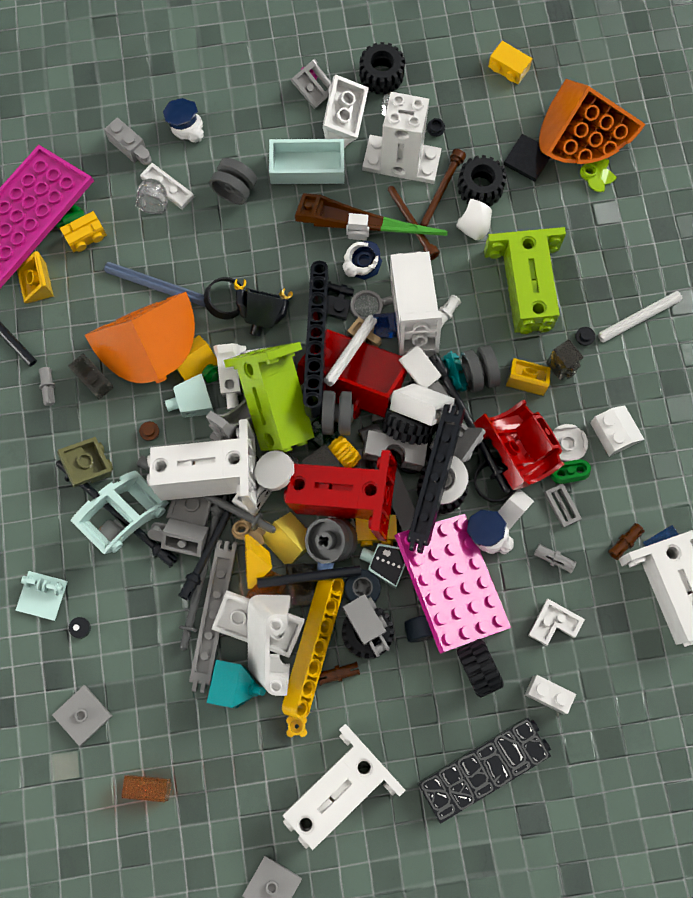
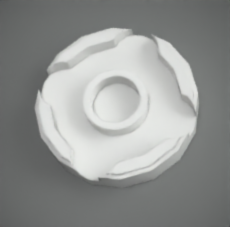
[553,424,588,462]
[255,450,294,491]

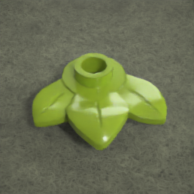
[580,159,617,192]

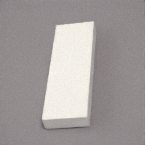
[140,163,194,210]

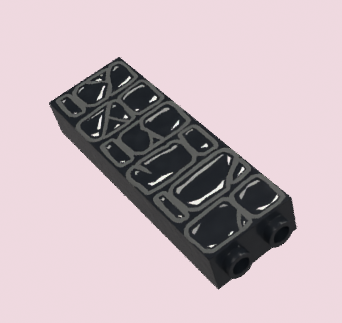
[417,718,551,824]

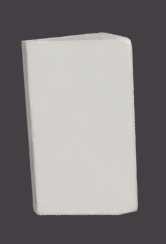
[399,345,441,388]

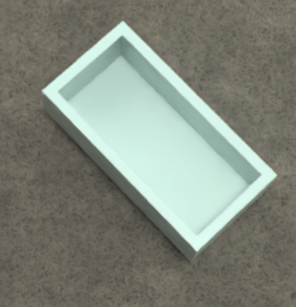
[269,139,344,184]

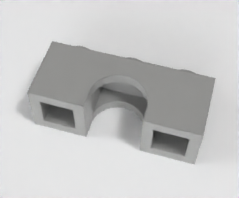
[361,429,428,471]

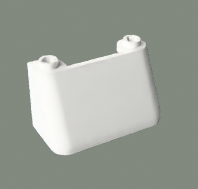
[248,595,290,696]

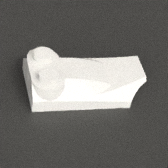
[323,74,369,148]

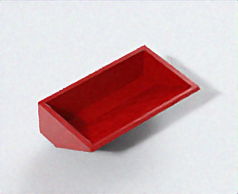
[297,329,407,419]

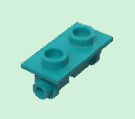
[441,351,468,392]

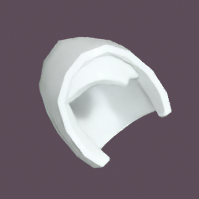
[456,199,492,240]

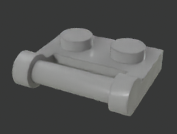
[291,58,332,109]

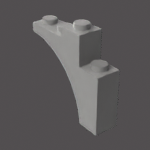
[206,398,255,441]

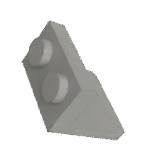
[429,423,486,463]

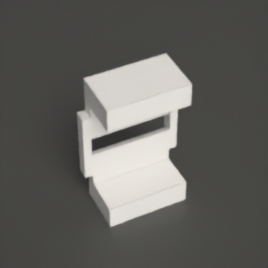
[346,213,369,241]

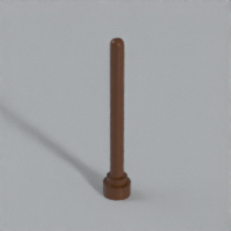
[420,149,466,227]
[388,186,440,260]

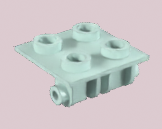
[16,571,68,621]

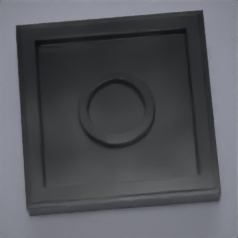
[503,134,551,182]

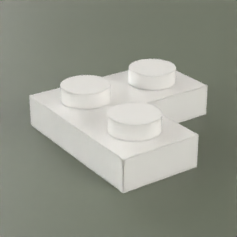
[528,599,585,646]

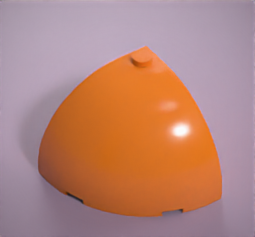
[539,79,646,164]
[85,292,195,384]

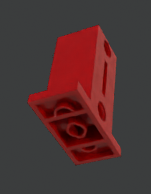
[284,450,397,541]

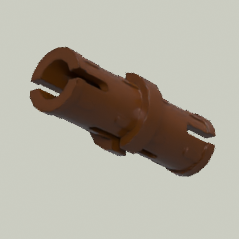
[608,523,645,560]
[319,661,360,686]

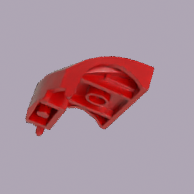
[473,400,564,490]

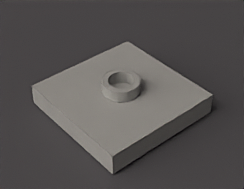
[52,685,112,746]
[242,855,302,898]

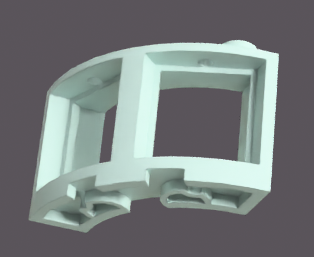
[70,471,169,554]

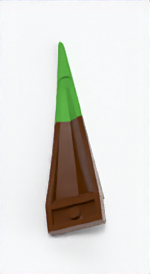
[295,193,448,236]

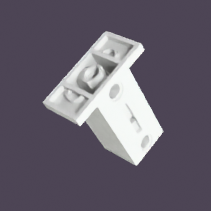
[362,92,442,184]
[390,252,442,361]
[147,419,257,511]
[619,530,693,647]
[283,724,406,850]

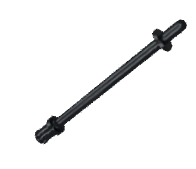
[429,353,510,493]
[178,456,259,601]
[56,460,178,568]

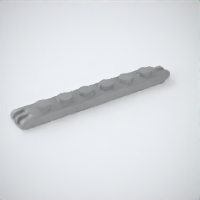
[189,540,238,693]

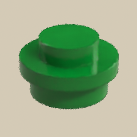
[202,364,219,383]

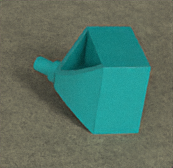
[207,660,266,709]

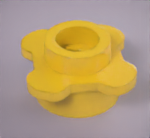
[286,716,307,737]

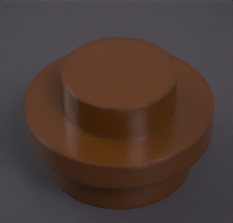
[139,421,159,441]

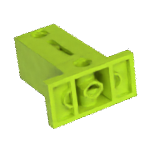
[484,227,566,334]
[224,342,314,452]

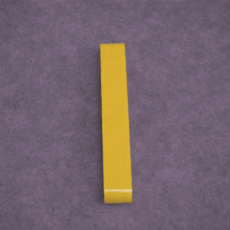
[282,578,344,720]

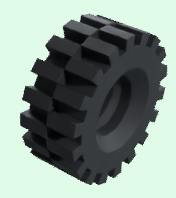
[382,406,435,445]

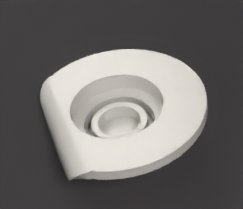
[440,456,468,504]

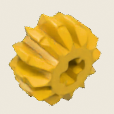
[328,436,361,468]

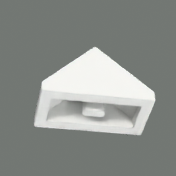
[498,489,534,530]

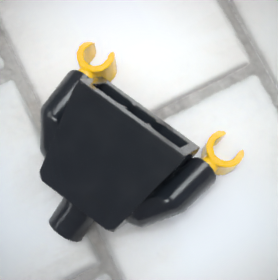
[234,279,293,336]

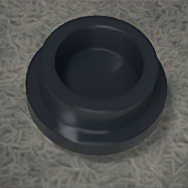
[427,118,445,137]
[576,327,595,346]

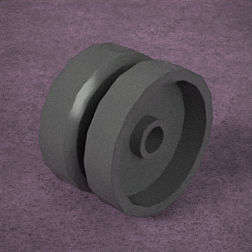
[209,158,257,205]
[461,345,501,393]
[322,390,354,436]
[305,517,358,564]

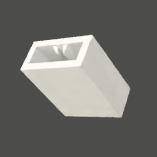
[390,383,455,426]

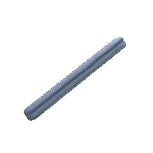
[104,262,211,307]

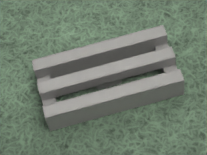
[544,484,582,528]

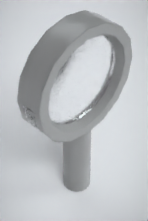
[350,290,393,321]

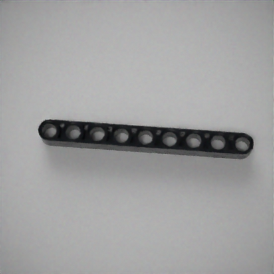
[303,260,329,418]

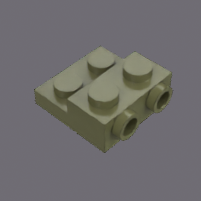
[57,437,113,488]

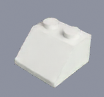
[590,406,644,457]

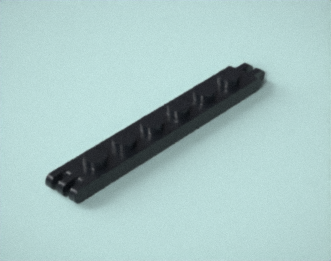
[407,404,465,554]

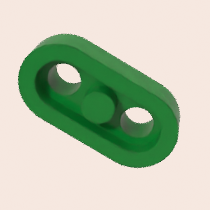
[551,459,591,484]

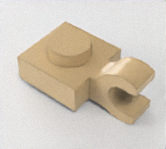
[347,317,382,347]

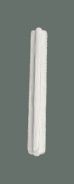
[598,291,682,342]
[324,315,377,386]

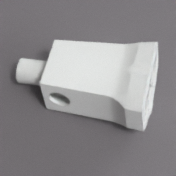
[213,343,246,410]

